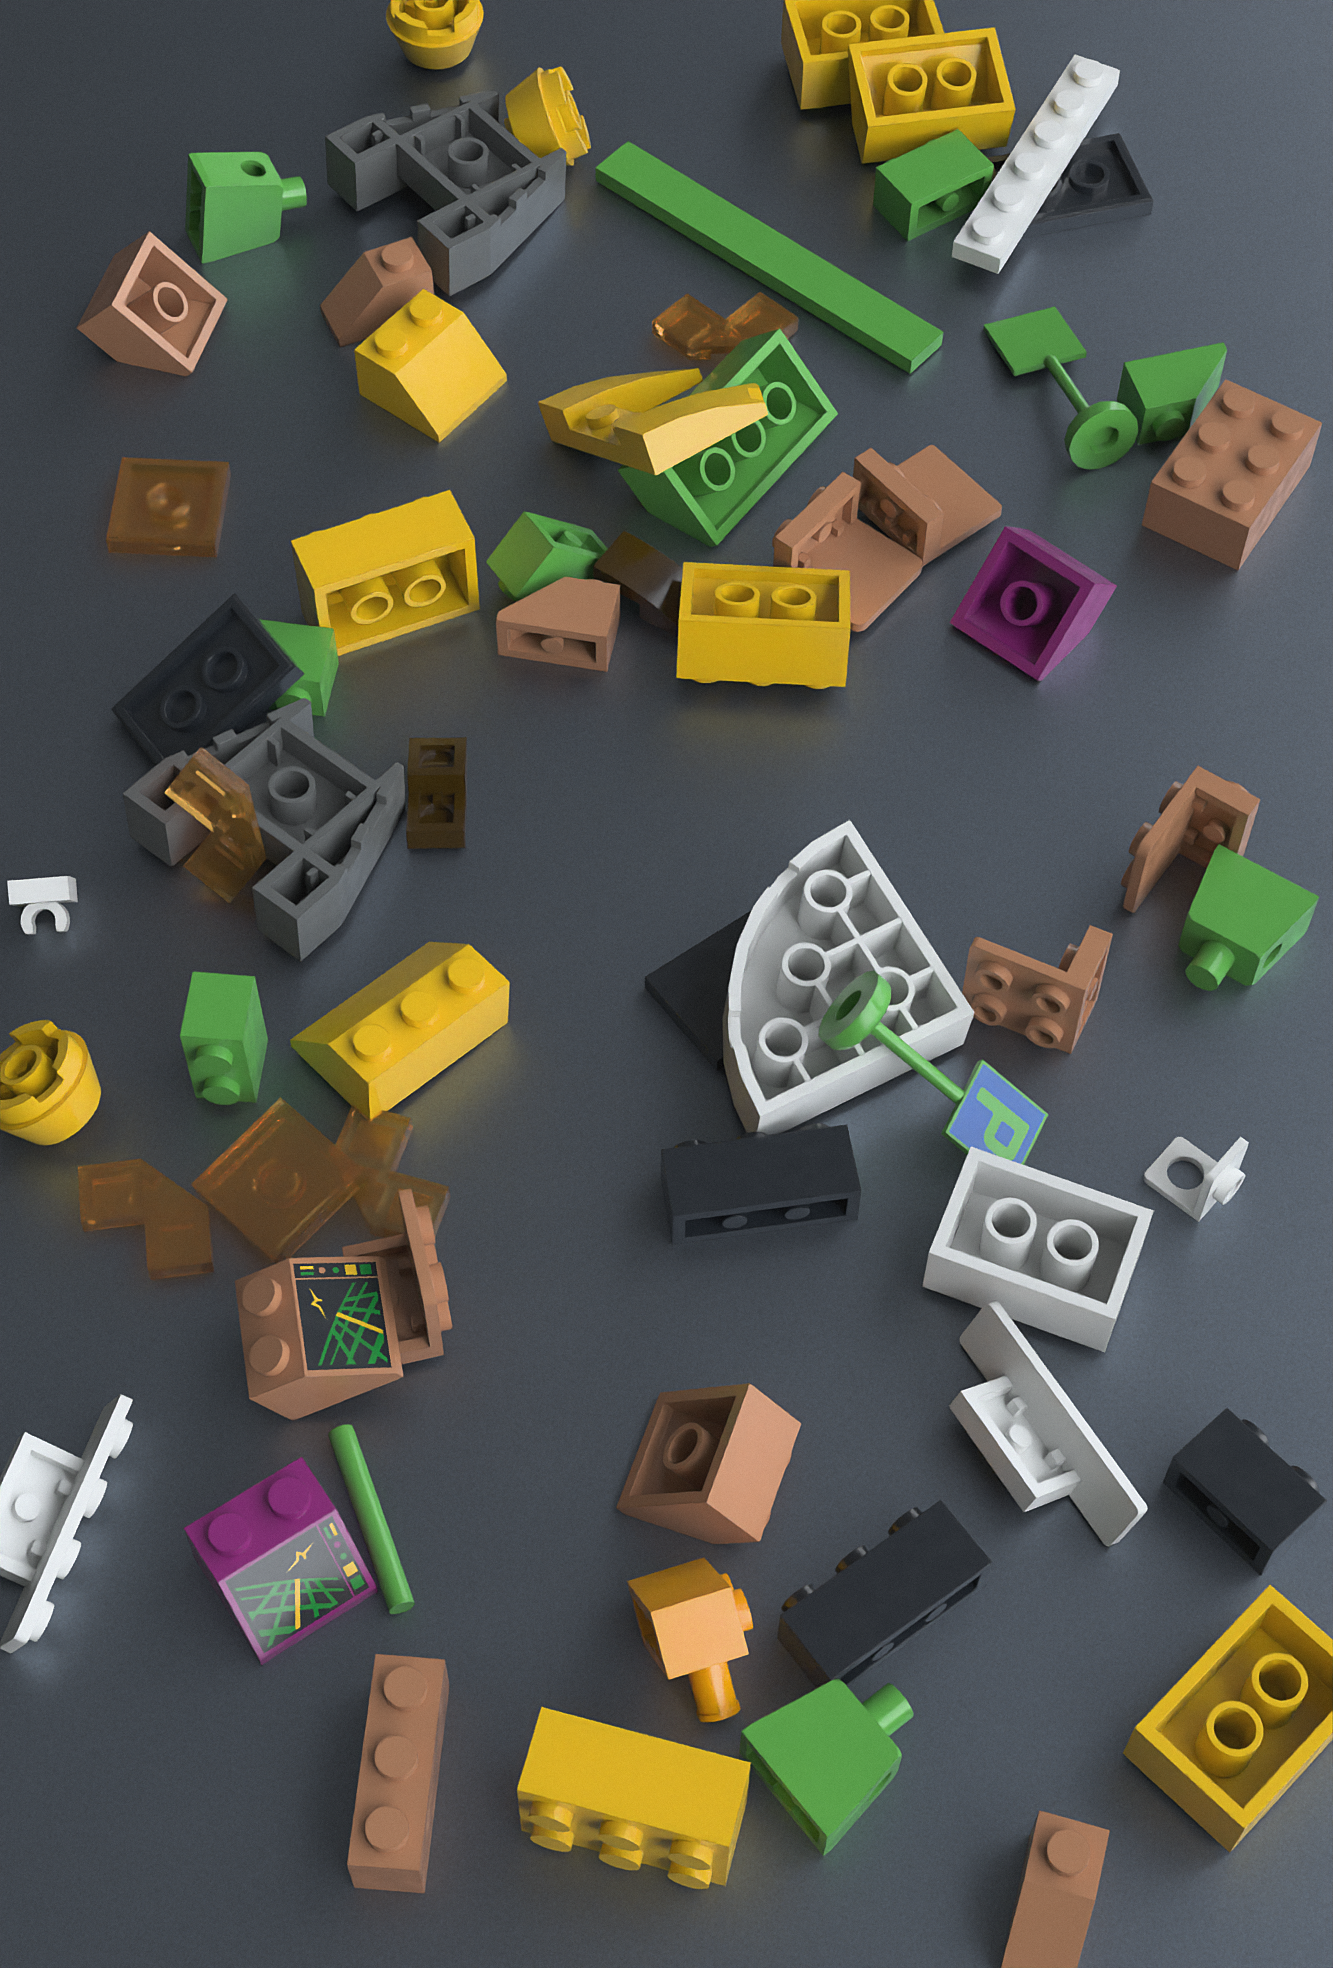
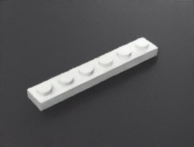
[952,54,1120,274]

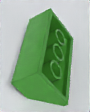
[618,328,838,547]

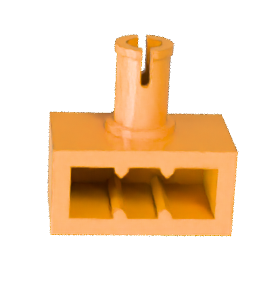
[627,1557,753,1723]

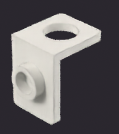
[1143,1137,1249,1222]

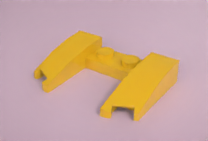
[538,368,768,475]

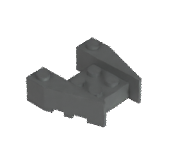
[325,89,566,296]
[123,698,406,961]

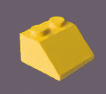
[354,289,507,443]

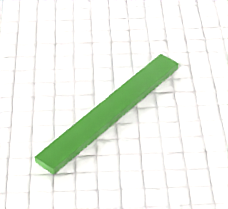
[595,141,943,374]

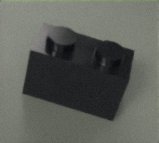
[1163,1408,1327,1576]

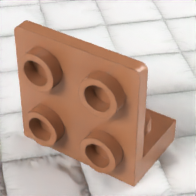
[853,445,1002,567]
[962,925,1113,1054]

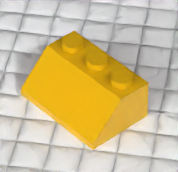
[848,27,1016,164]
[676,562,850,689]
[290,942,510,1123]

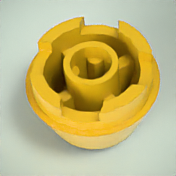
[386,0,484,69]
[504,66,591,166]
[0,1020,101,1146]

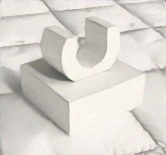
[7,876,78,935]

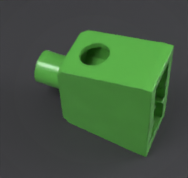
[185,152,307,264]
[1178,844,1319,991]
[739,1679,914,1856]

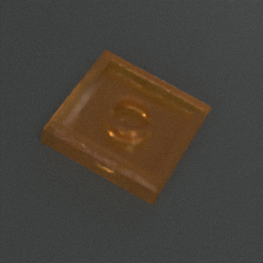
[106,457,231,557]
[191,1097,369,1264]

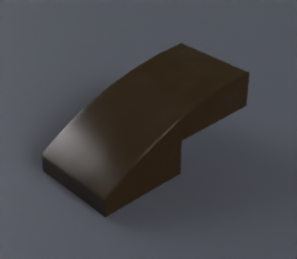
[593,531,683,638]
[406,737,467,849]

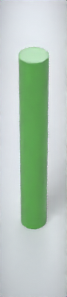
[328,1424,415,1614]

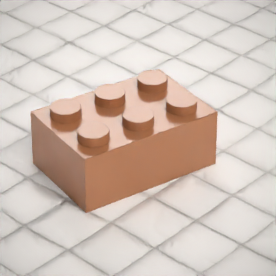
[1142,379,1322,570]

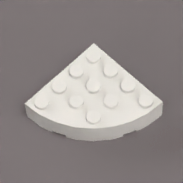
[722,820,975,1135]

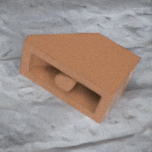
[320,237,434,347]
[496,577,620,672]
[1000,1810,1110,1968]

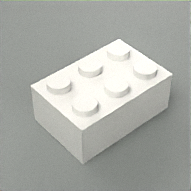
[922,1147,1154,1352]

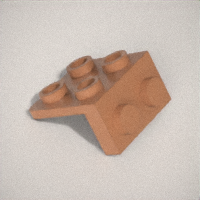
[772,472,922,632]
[1121,766,1261,913]
[342,1188,453,1364]

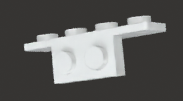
[949,1301,1147,1546]
[0,1394,133,1653]

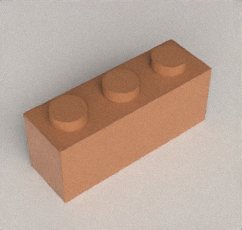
[347,1654,450,1893]

